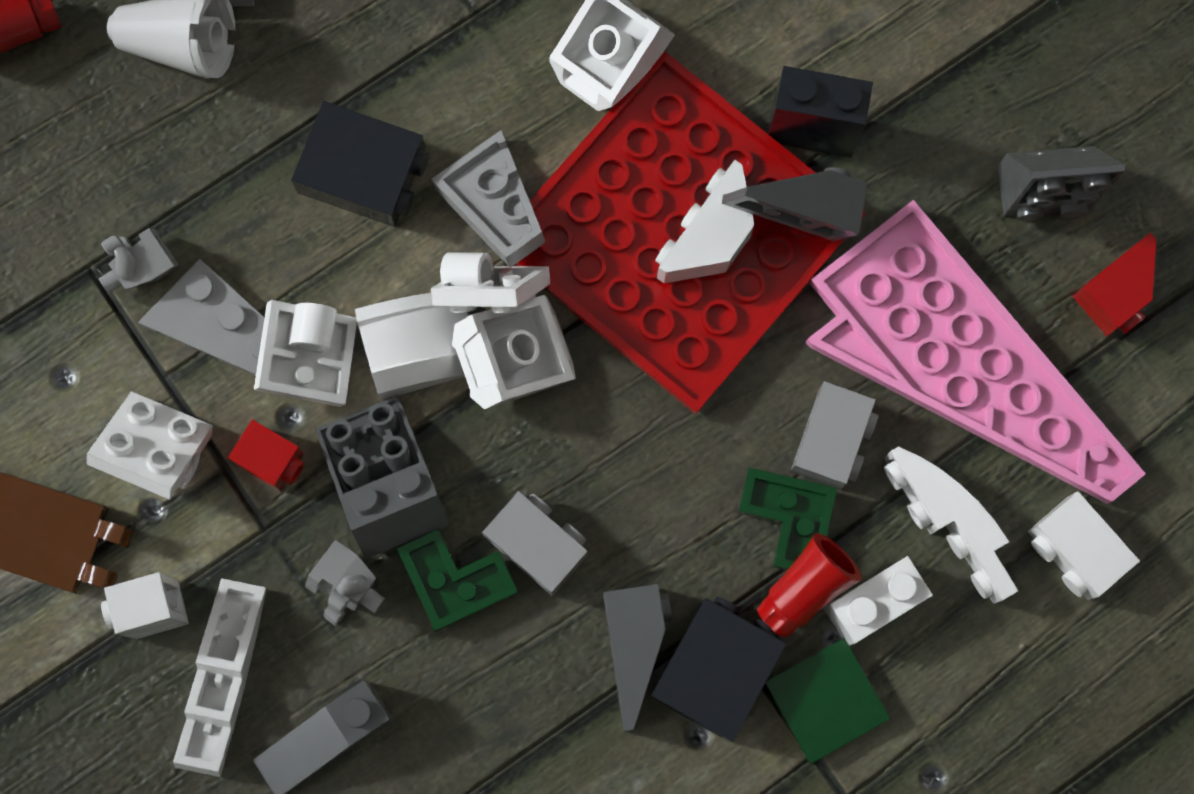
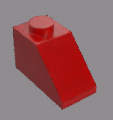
[1072,232,1156,336]

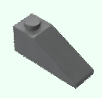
[721,167,867,241]
[603,584,672,732]
[253,680,395,794]

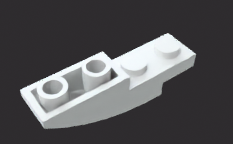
[884,447,1018,604]

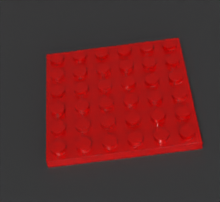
[515,51,866,415]

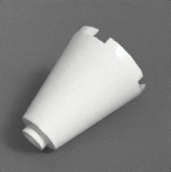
[107,0,235,79]

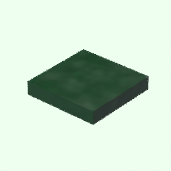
[764,638,890,764]

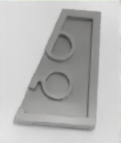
[431,130,545,268]
[138,259,265,376]

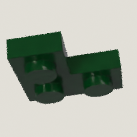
[738,467,837,571]
[397,529,518,632]

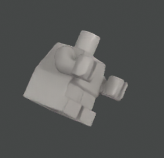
[99,228,179,293]
[305,539,385,625]

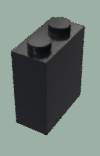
[767,66,873,158]
[291,101,430,227]
[650,596,786,743]

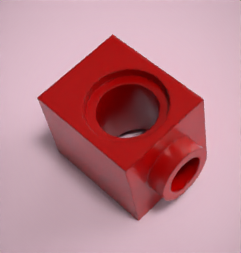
[228,419,305,492]

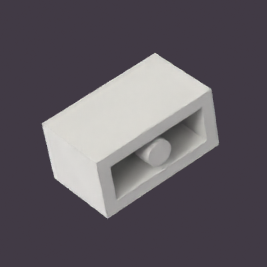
[1028,491,1140,600]
[824,556,933,646]
[101,572,189,639]

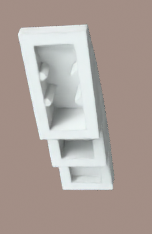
[173,578,266,777]

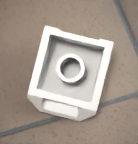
[550,0,675,111]
[355,293,468,400]
[452,295,576,409]

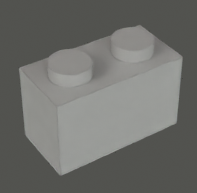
[790,381,878,490]
[482,491,588,596]

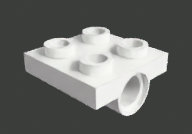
[431,252,550,313]
[254,300,357,407]
[87,391,213,500]

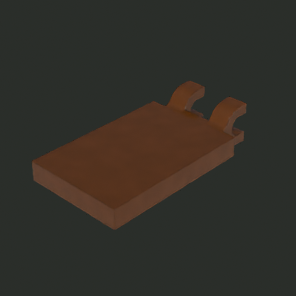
[0,472,134,594]

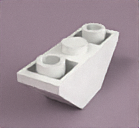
[655,160,754,283]

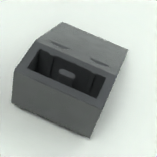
[997,146,1125,221]
[315,395,450,559]

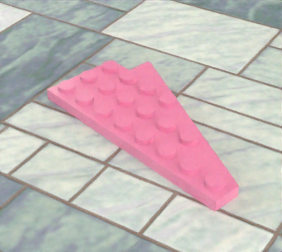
[806,200,1146,504]

